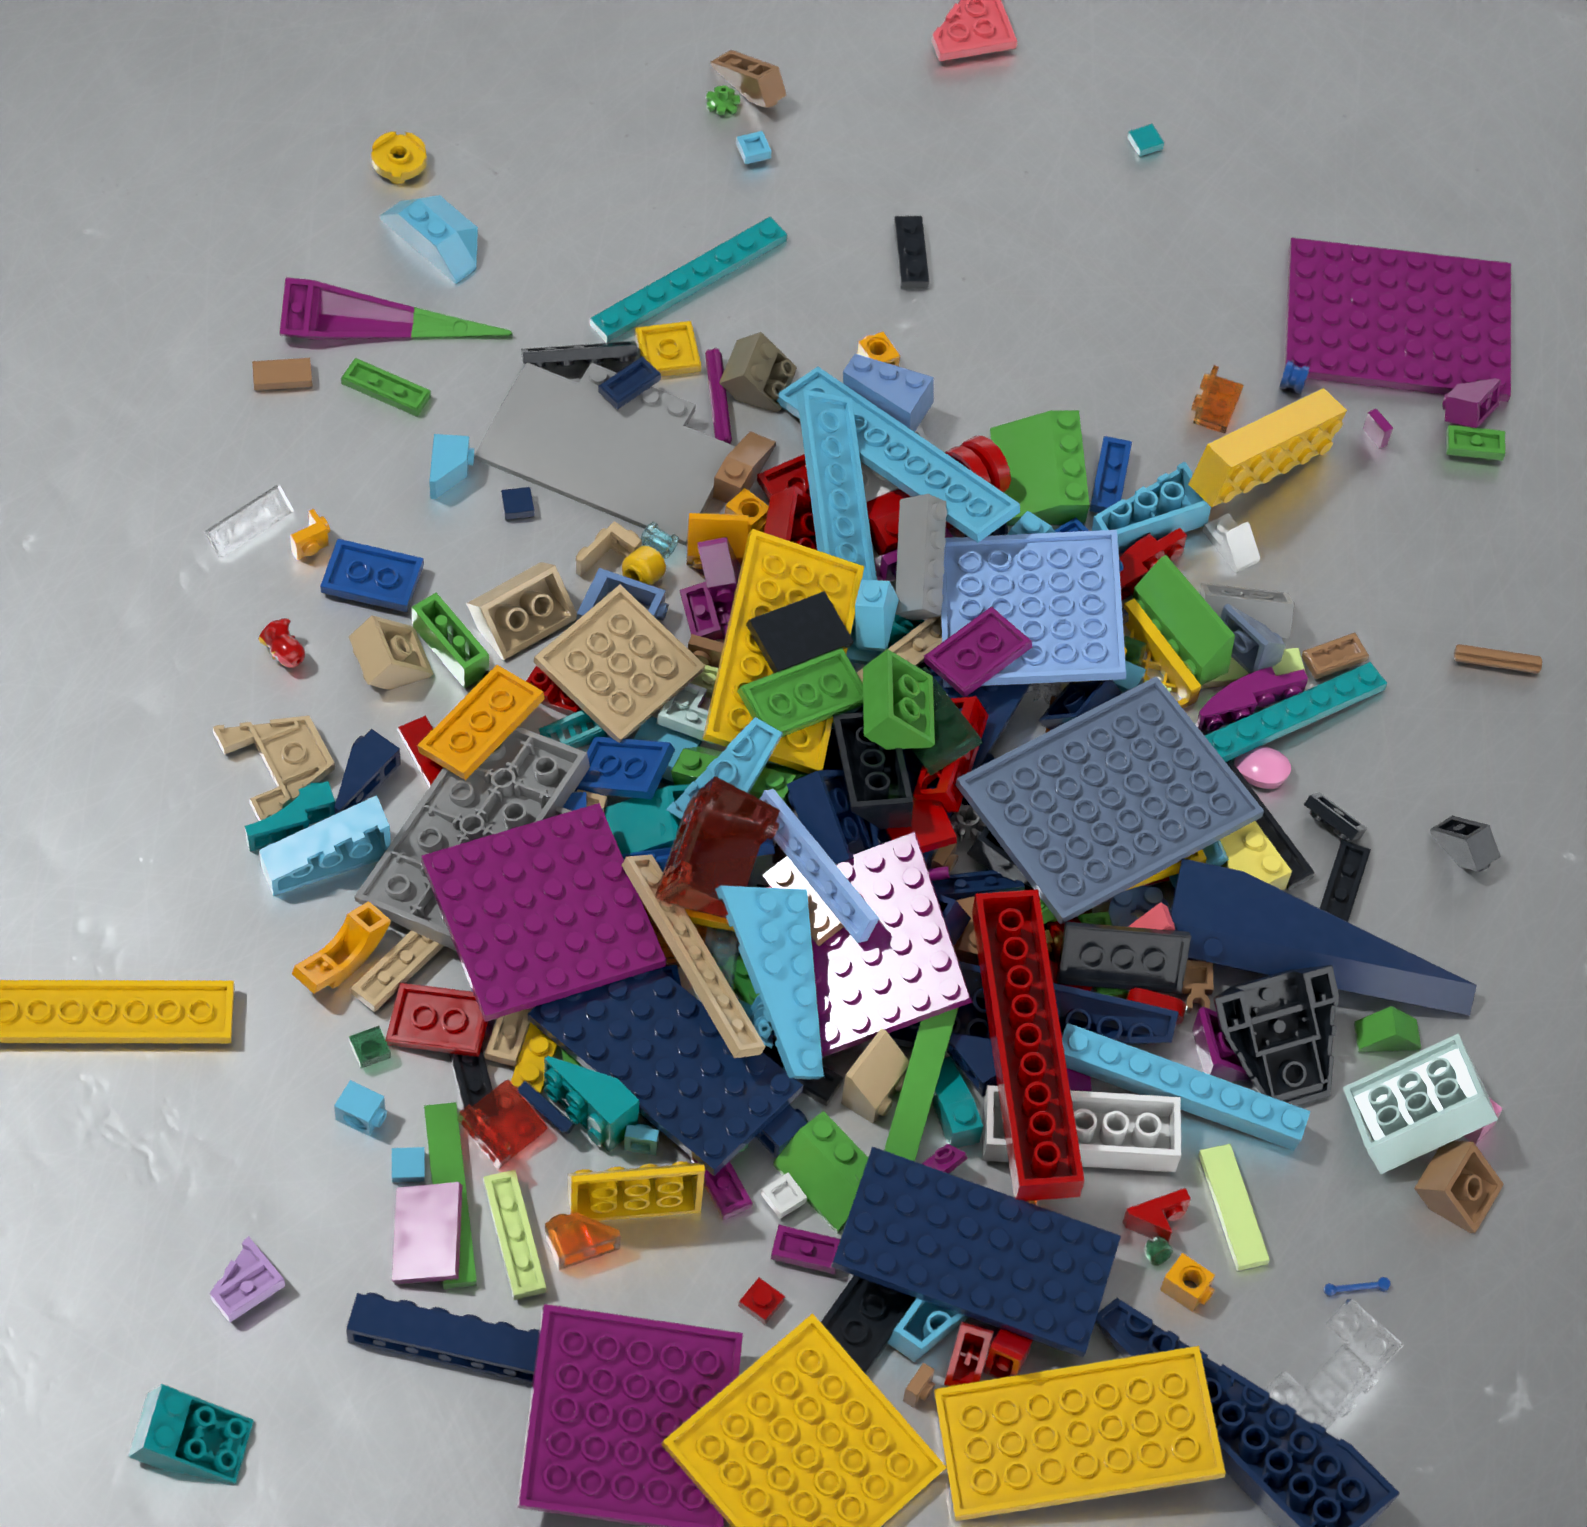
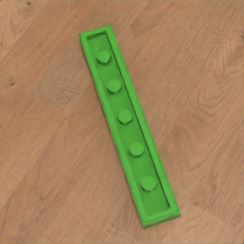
[884,1007,959,1161]
[424,1102,477,1289]

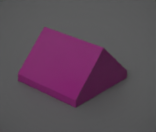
[1192,1007,1250,1082]

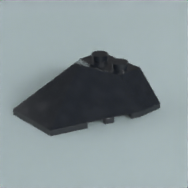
[1213,965,1339,1106]

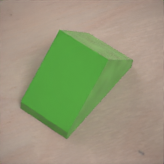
[1354,1006,1421,1052]

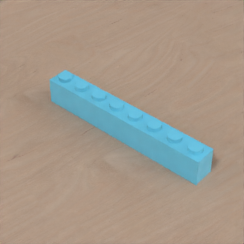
[1062,1023,1311,1151]

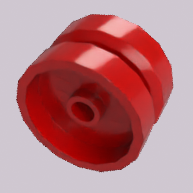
[944,435,1011,493]

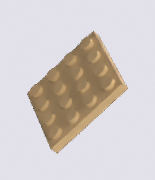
[533,585,705,743]

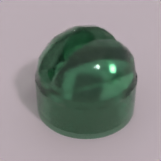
[1144,1236,1173,1266]

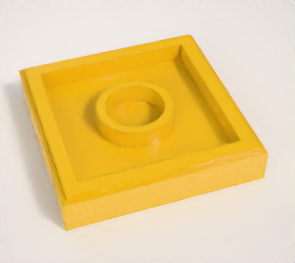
[635,321,701,377]

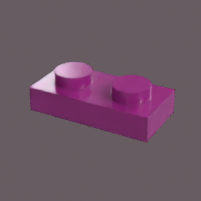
[771,1225,840,1274]

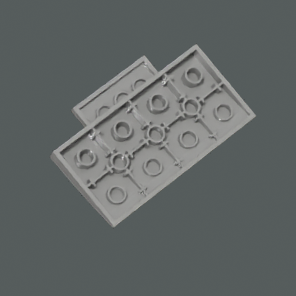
[475,362,736,546]
[354,726,590,950]

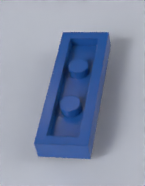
[1089,436,1132,513]

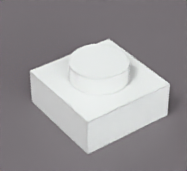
[761,1173,807,1219]

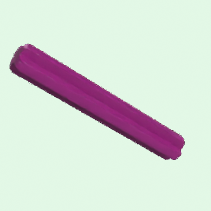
[705,348,732,444]

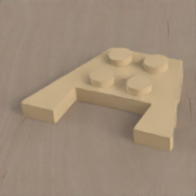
[213,716,335,821]

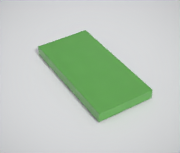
[737,647,863,737]

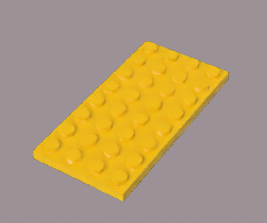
[702,529,865,774]
[934,1346,1225,1521]

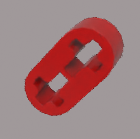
[1127,988,1187,1025]

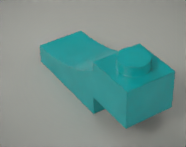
[245,781,335,852]

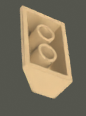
[466,562,577,660]

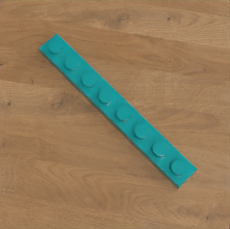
[590,216,787,343]
[1205,662,1387,762]

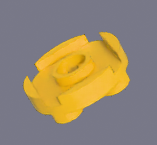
[371,131,427,184]

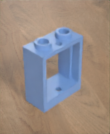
[576,568,669,621]

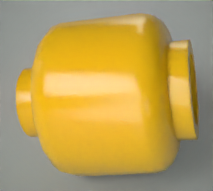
[622,546,666,586]

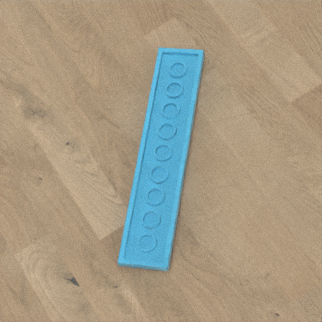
[776,367,1020,543]
[797,389,884,666]

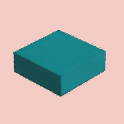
[1127,124,1165,157]

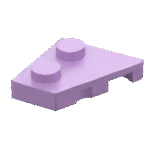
[210,1237,286,1322]

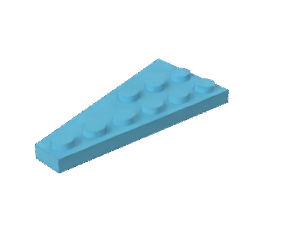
[715,886,824,1079]

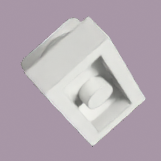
[1203,513,1260,573]

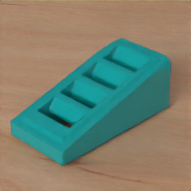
[538,710,609,749]

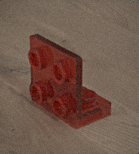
[457,1080,548,1169]

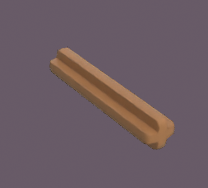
[1454,644,1542,674]

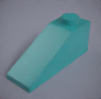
[932,1057,983,1148]

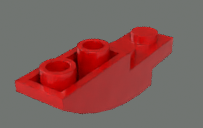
[1119,528,1187,601]

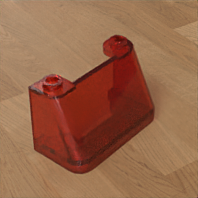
[656,776,780,919]

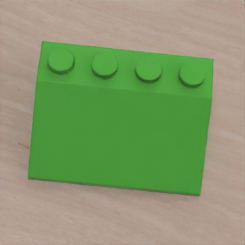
[990,410,1090,526]

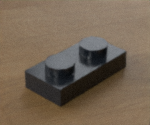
[1304,792,1368,841]

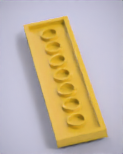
[0,980,235,1043]

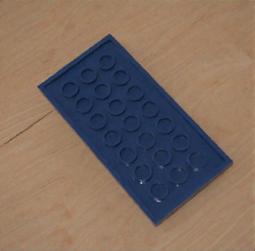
[527,968,803,1176]
[831,1146,1121,1358]

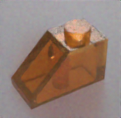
[545,1212,621,1271]

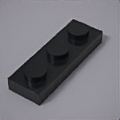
[894,216,929,289]

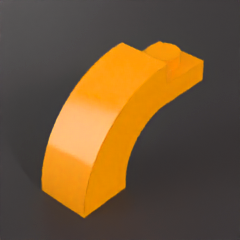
[292,901,391,994]

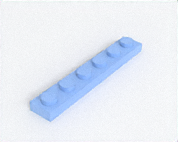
[753,789,879,943]

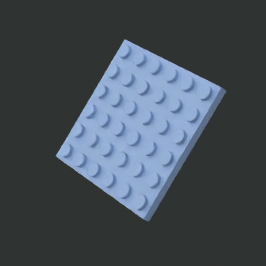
[941,530,1126,688]

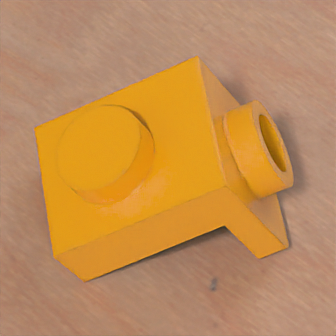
[290,509,330,560]

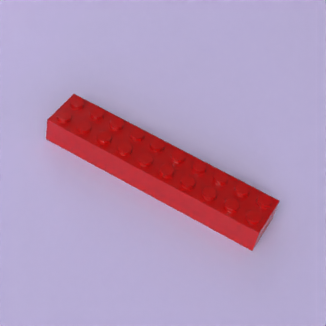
[972,890,1085,1201]

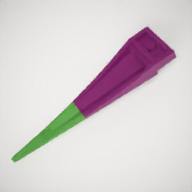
[279,277,513,340]

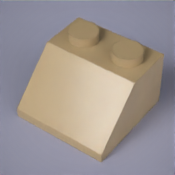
[349,615,433,690]
[841,1028,909,1124]

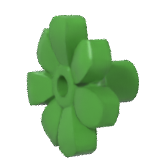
[706,85,740,115]

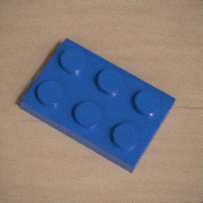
[320,539,424,612]
[575,737,675,799]

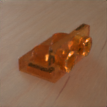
[1191,365,1244,434]

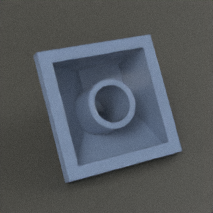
[1221,604,1286,674]

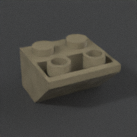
[719,332,797,412]

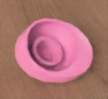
[1234,746,1291,789]

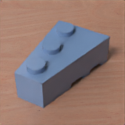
[843,354,934,432]

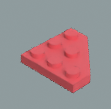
[932,0,1017,61]

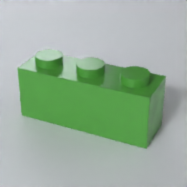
[412,592,489,688]

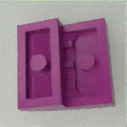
[679,581,734,640]

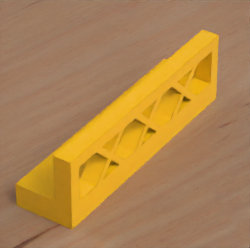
[1124,598,1201,709]

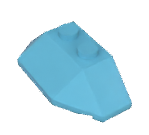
[380,195,478,284]

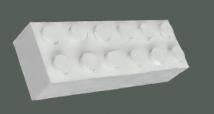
[983,1085,1181,1172]

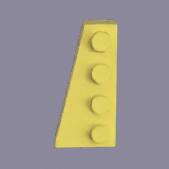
[1220,821,1292,891]

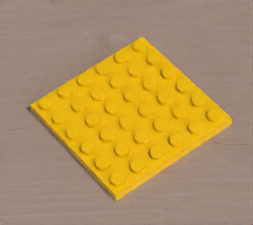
[661,1313,947,1527]

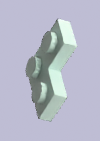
[657,683,714,744]

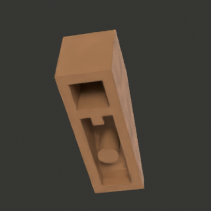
[710,50,787,108]
[713,431,776,503]

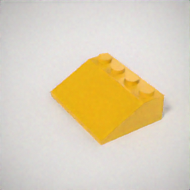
[567,1161,705,1223]

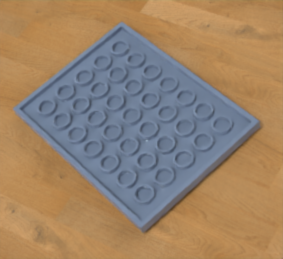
[955,676,1264,924]

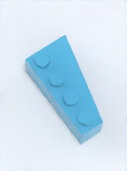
[1092,461,1211,554]
[259,795,391,896]

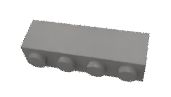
[895,494,947,621]

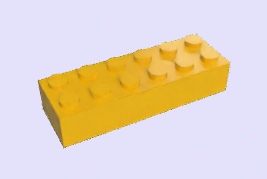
[1188,388,1347,507]

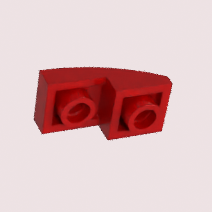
[526,666,582,716]

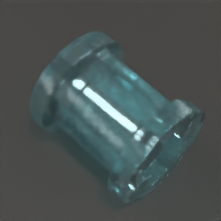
[640,521,679,559]

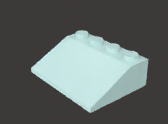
[1343,1033,1498,1174]

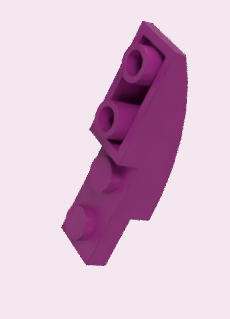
[1196,666,1308,731]

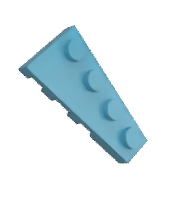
[666,717,783,841]

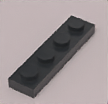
[521,341,638,368]

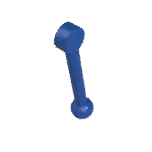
[1324,1277,1391,1296]

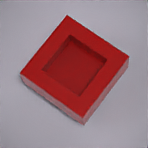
[738,1277,785,1325]

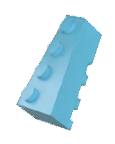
[888,1298,969,1362]

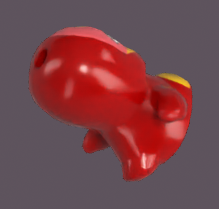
[258,618,305,668]

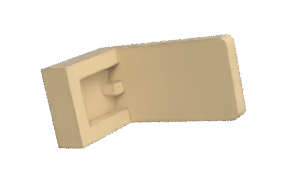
[575,521,642,577]

